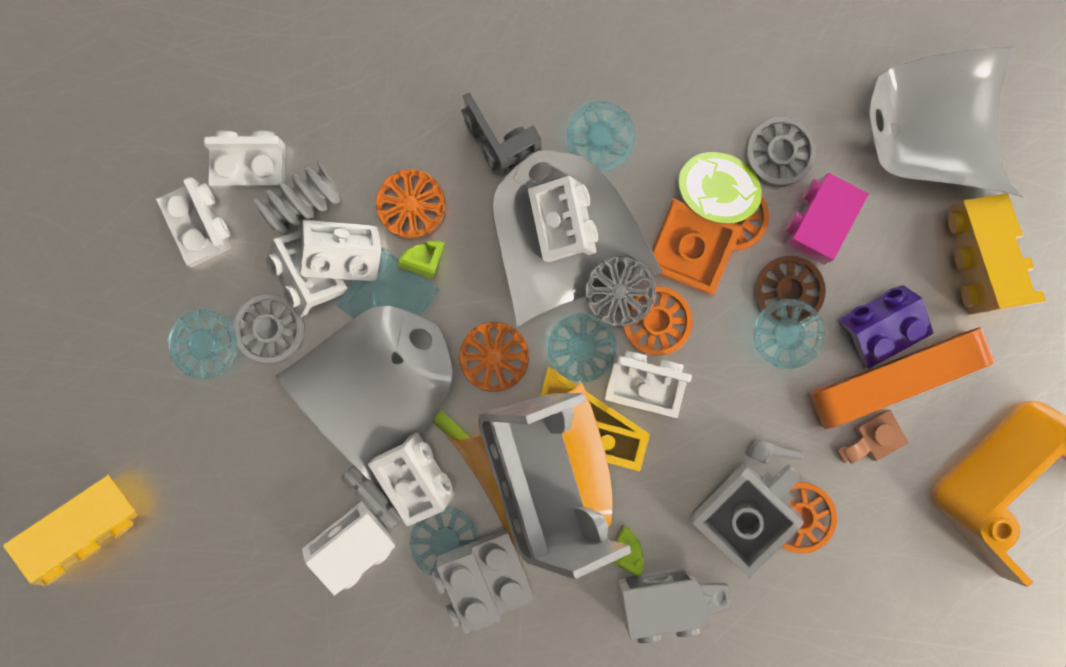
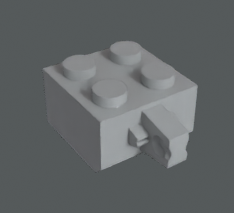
[692,461,804,578]
[617,568,732,643]

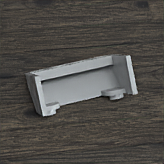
[478,393,631,579]

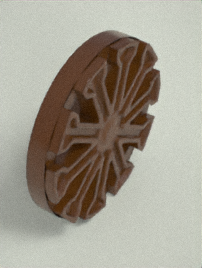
[755,256,826,325]

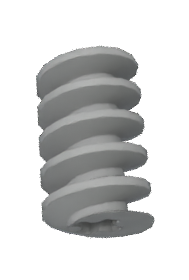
[253,160,340,235]

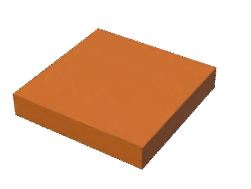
[652,198,743,295]

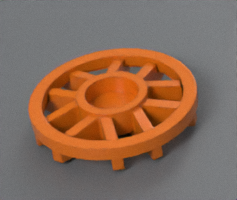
[782,482,837,553]

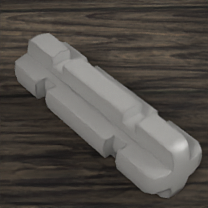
[341,465,402,529]

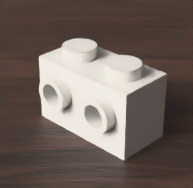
[302,501,395,596]

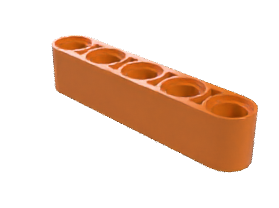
[810,327,995,429]

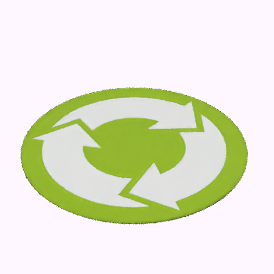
[679,152,762,224]

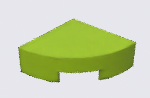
[397,240,445,279]
[612,525,644,577]

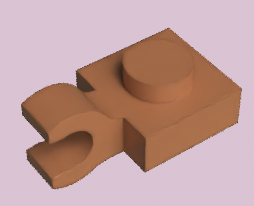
[837,410,909,464]

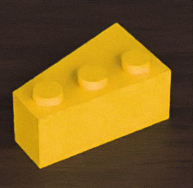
[948,193,1046,315]
[540,366,650,472]
[3,475,138,586]

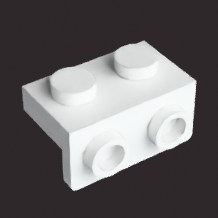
[603,351,692,418]

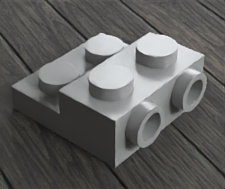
[432,528,535,635]

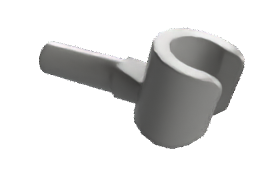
[747,439,803,464]

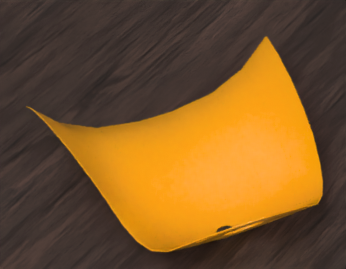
[446,383,613,546]

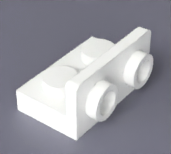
[203,131,286,188]
[528,176,598,262]
[156,177,231,267]
[301,220,381,281]
[266,230,347,317]
[368,433,454,527]

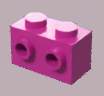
[785,172,869,265]

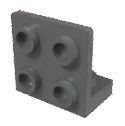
[461,92,541,177]

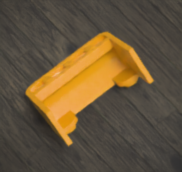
[931,401,1066,587]

